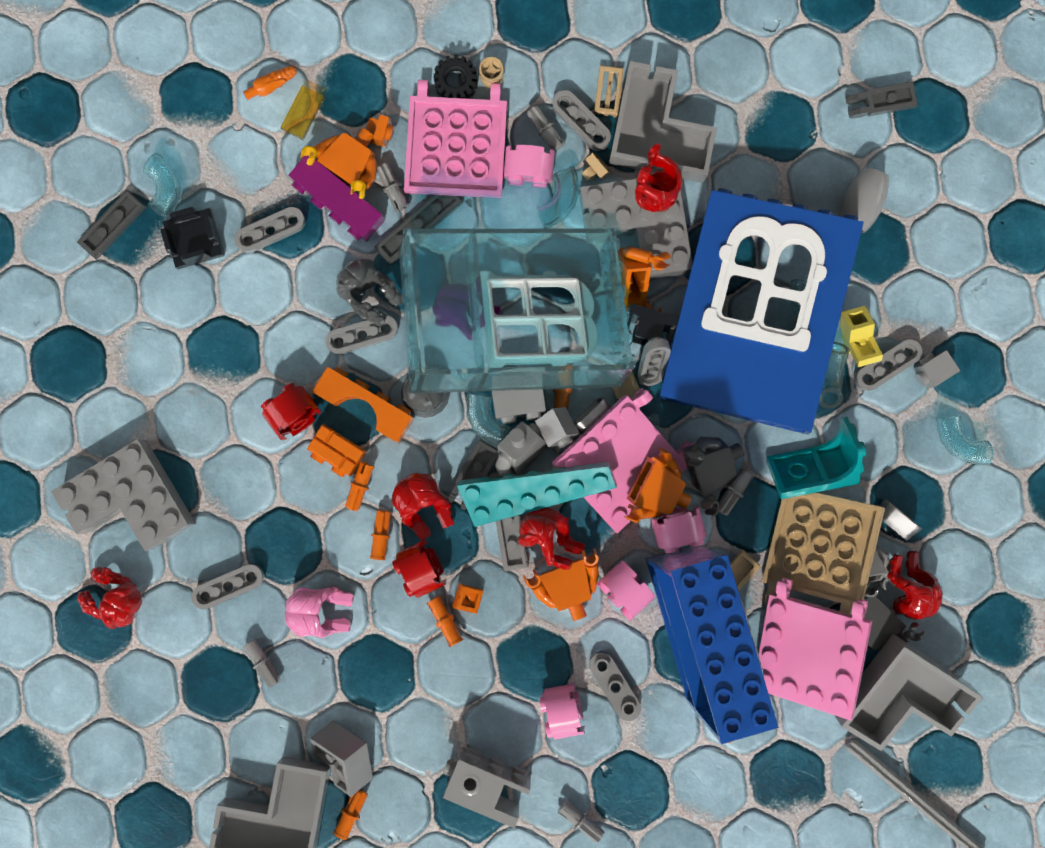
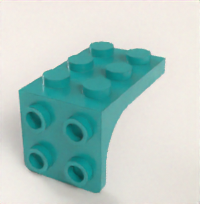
[766,416,866,499]

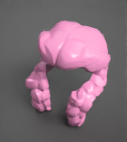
[285,586,354,638]

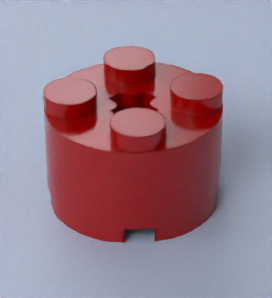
[261,383,321,440]
[392,540,446,598]

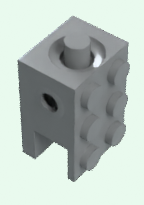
[442,747,531,828]

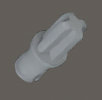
[527,105,565,151]
[377,163,409,212]
[719,468,754,516]
[242,639,281,688]
[557,799,605,843]

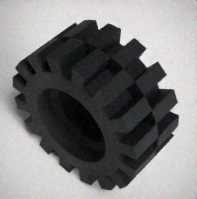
[433,54,478,99]

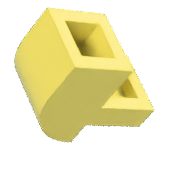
[840,306,883,367]

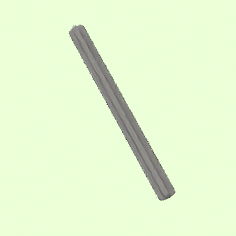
[845,738,984,848]

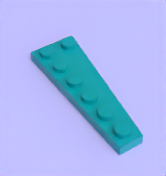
[457,462,617,527]

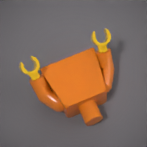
[300,127,377,199]

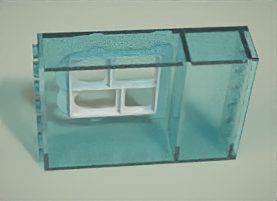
[399,228,636,393]

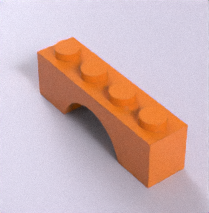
[312,366,414,444]

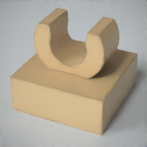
[582,153,613,181]

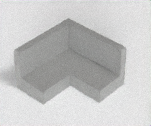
[310,721,373,797]

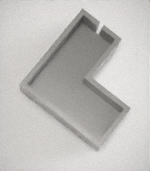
[609,61,717,183]
[579,179,693,280]
[51,439,196,551]
[834,634,983,751]
[209,757,331,848]

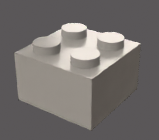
[491,381,546,425]

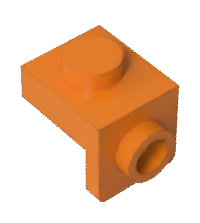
[366,115,395,148]

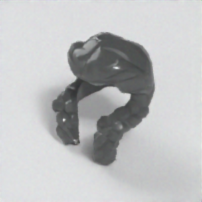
[336,259,404,326]

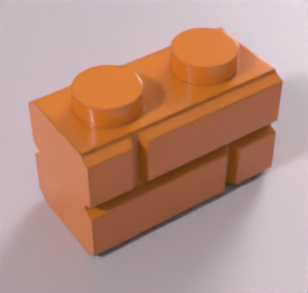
[307,424,367,477]

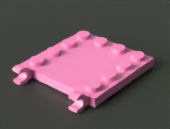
[404,80,507,198]
[552,388,694,533]
[759,578,872,720]

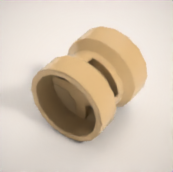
[479,57,504,89]

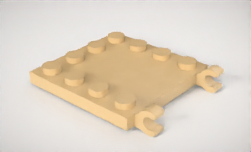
[762,493,885,615]

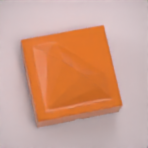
[452,583,484,614]

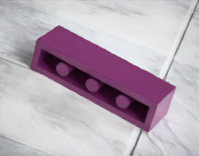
[288,156,385,242]

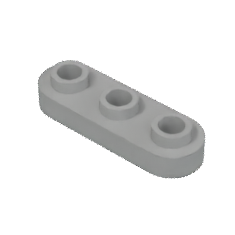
[552,90,611,151]
[235,207,306,253]
[325,315,398,355]
[637,337,671,386]
[854,339,923,391]
[191,564,264,609]
[589,652,641,721]

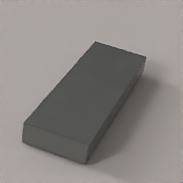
[77,190,147,260]

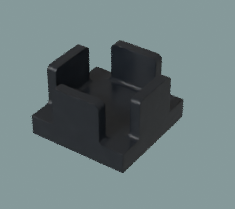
[160,207,225,269]
[620,303,679,347]

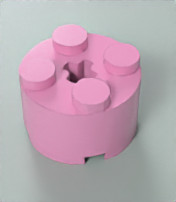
[504,145,555,188]
[651,505,707,554]
[596,561,656,621]
[540,683,585,740]

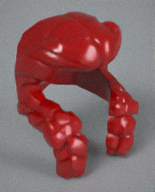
[635,143,683,212]
[391,473,454,541]
[518,507,585,570]
[887,551,943,620]
[77,567,142,629]

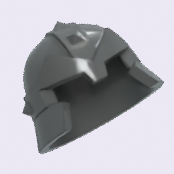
[401,369,450,418]

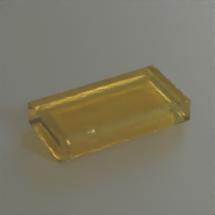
[280,85,325,140]

